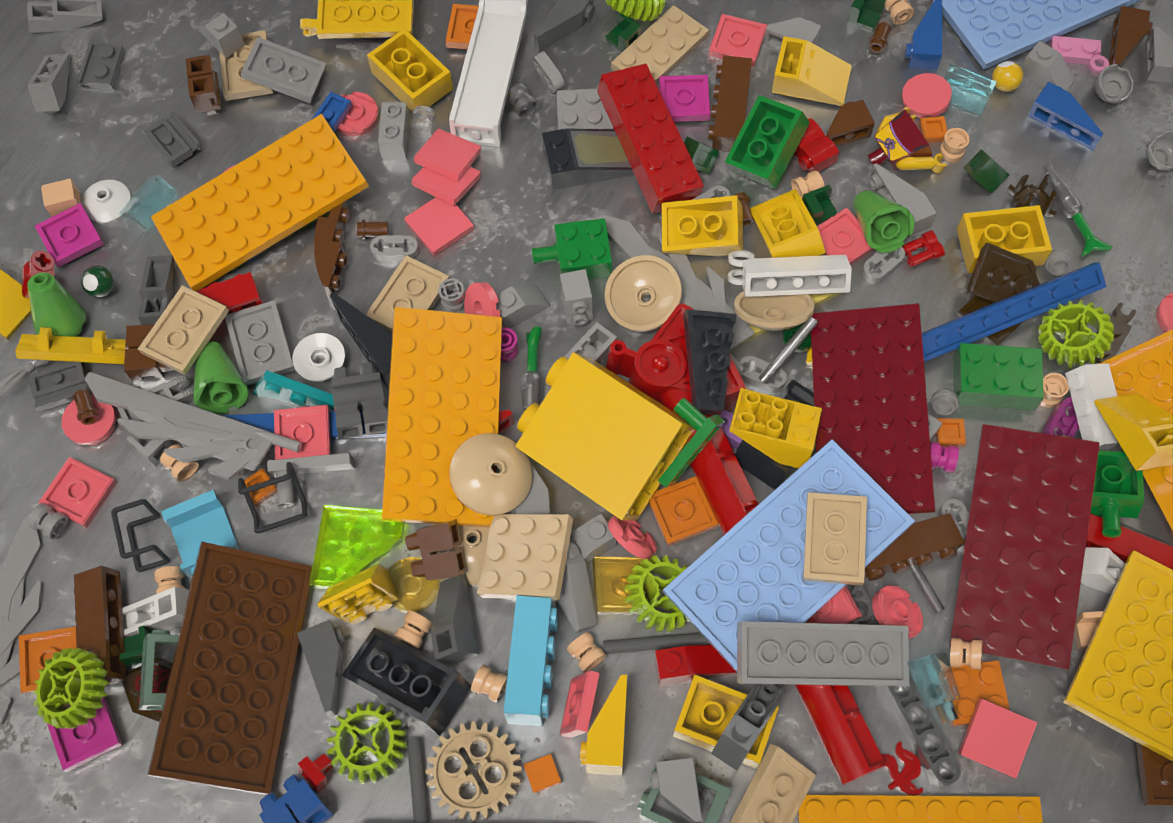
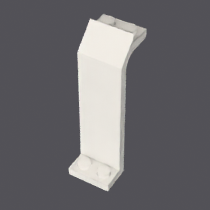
[449,0,528,147]

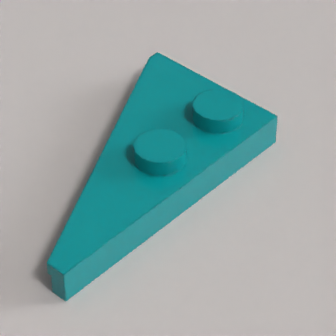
[252,370,335,411]

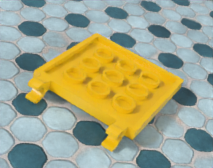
[300,0,414,39]

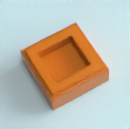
[919,116,948,143]
[936,418,966,447]
[244,468,277,507]
[523,754,561,794]

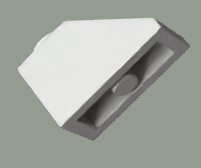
[1081,548,1125,594]

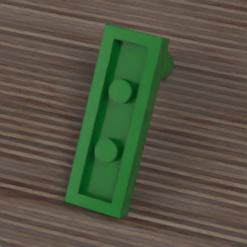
[658,398,725,488]

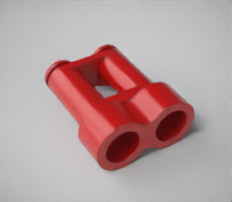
[902,230,945,268]

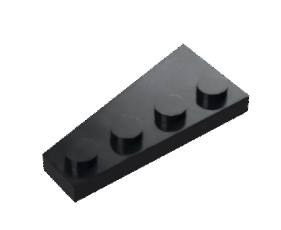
[683,309,737,415]

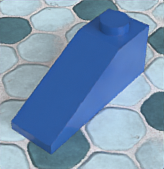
[904,0,942,70]
[1028,82,1103,151]

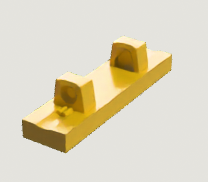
[15,327,126,364]

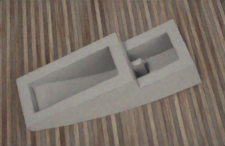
[27,0,102,33]

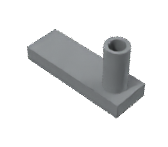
[267,453,354,506]

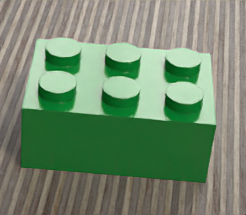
[725,95,810,189]
[953,343,1044,411]

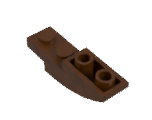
[314,201,351,299]

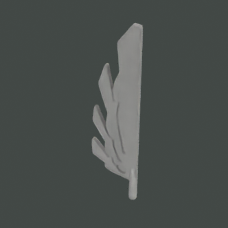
[596,214,754,375]
[85,372,302,480]
[0,515,43,725]

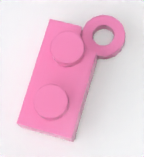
[1050,36,1109,74]

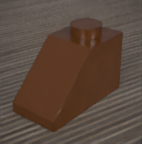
[826,100,875,147]

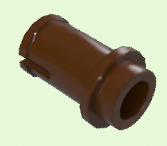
[868,21,891,53]
[733,192,754,227]
[357,219,389,240]
[73,389,99,425]

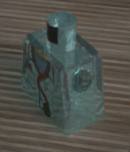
[907,653,961,724]

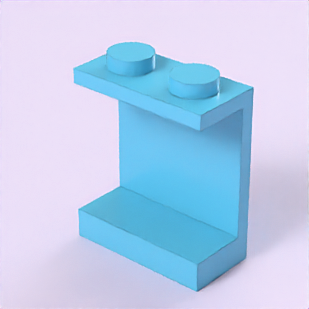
[161,490,240,577]

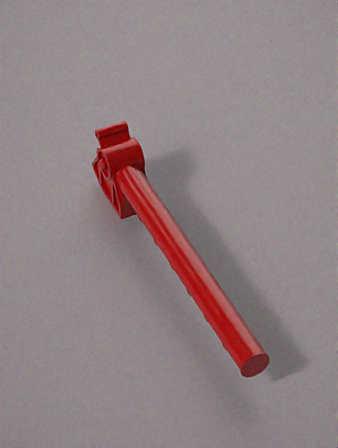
[605,303,887,786]

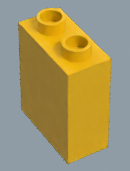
[515,352,695,520]

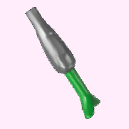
[1043,163,1112,257]
[521,326,542,411]

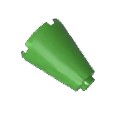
[853,190,915,253]
[27,273,87,337]
[193,342,248,415]

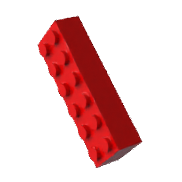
[597,63,704,214]

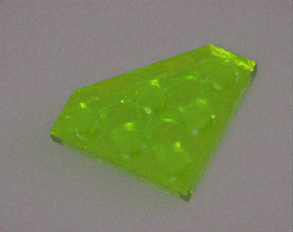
[309,505,406,589]

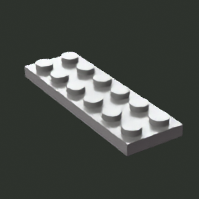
[737,621,909,686]

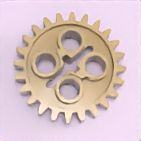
[425,721,523,822]

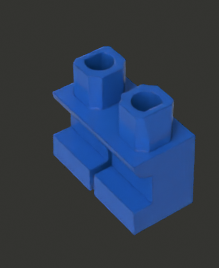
[259,774,333,823]

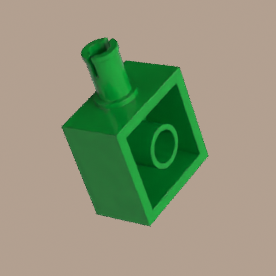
[532,218,612,280]
[1090,450,1145,538]

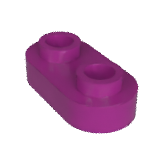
[1043,397,1079,437]

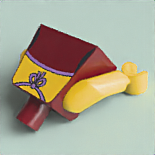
[867,107,947,173]

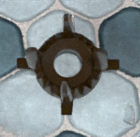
[1008,172,1057,217]

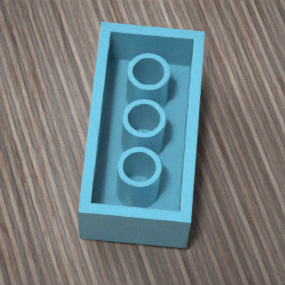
[503,595,558,726]

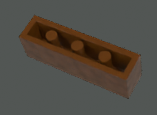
[708,55,752,152]
[864,513,965,581]
[74,565,126,687]

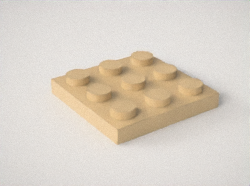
[477,514,573,600]

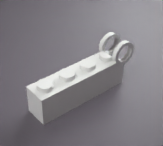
[728,250,852,297]

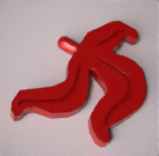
[881,741,923,796]

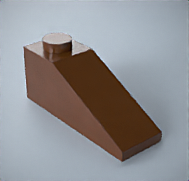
[1109,6,1153,67]

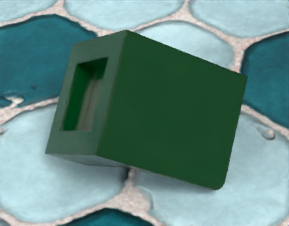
[847,0,886,31]
[605,13,641,52]
[684,136,719,174]
[963,149,1010,193]
[802,185,838,226]
[119,625,158,668]

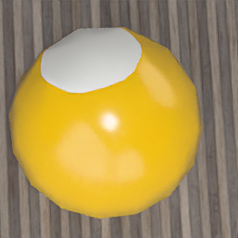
[992,61,1023,92]

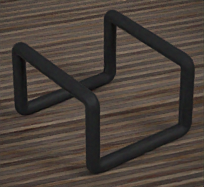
[238,462,308,534]
[111,499,170,572]

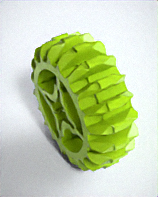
[605,0,666,21]
[1038,299,1114,369]
[624,555,689,632]
[32,648,110,729]
[327,702,407,784]

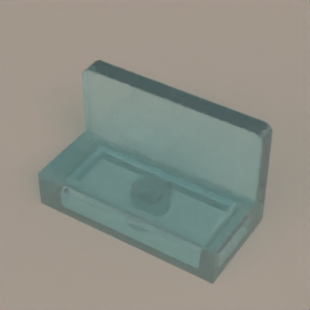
[944,63,996,117]
[119,175,177,229]

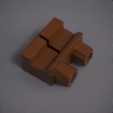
[185,55,221,116]
[124,325,174,382]
[405,519,467,581]

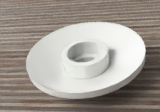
[81,180,131,223]
[292,333,345,382]

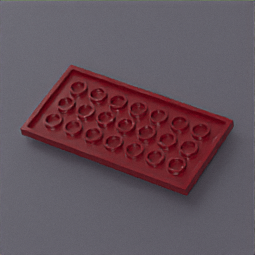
[811,303,935,514]
[949,424,1100,670]

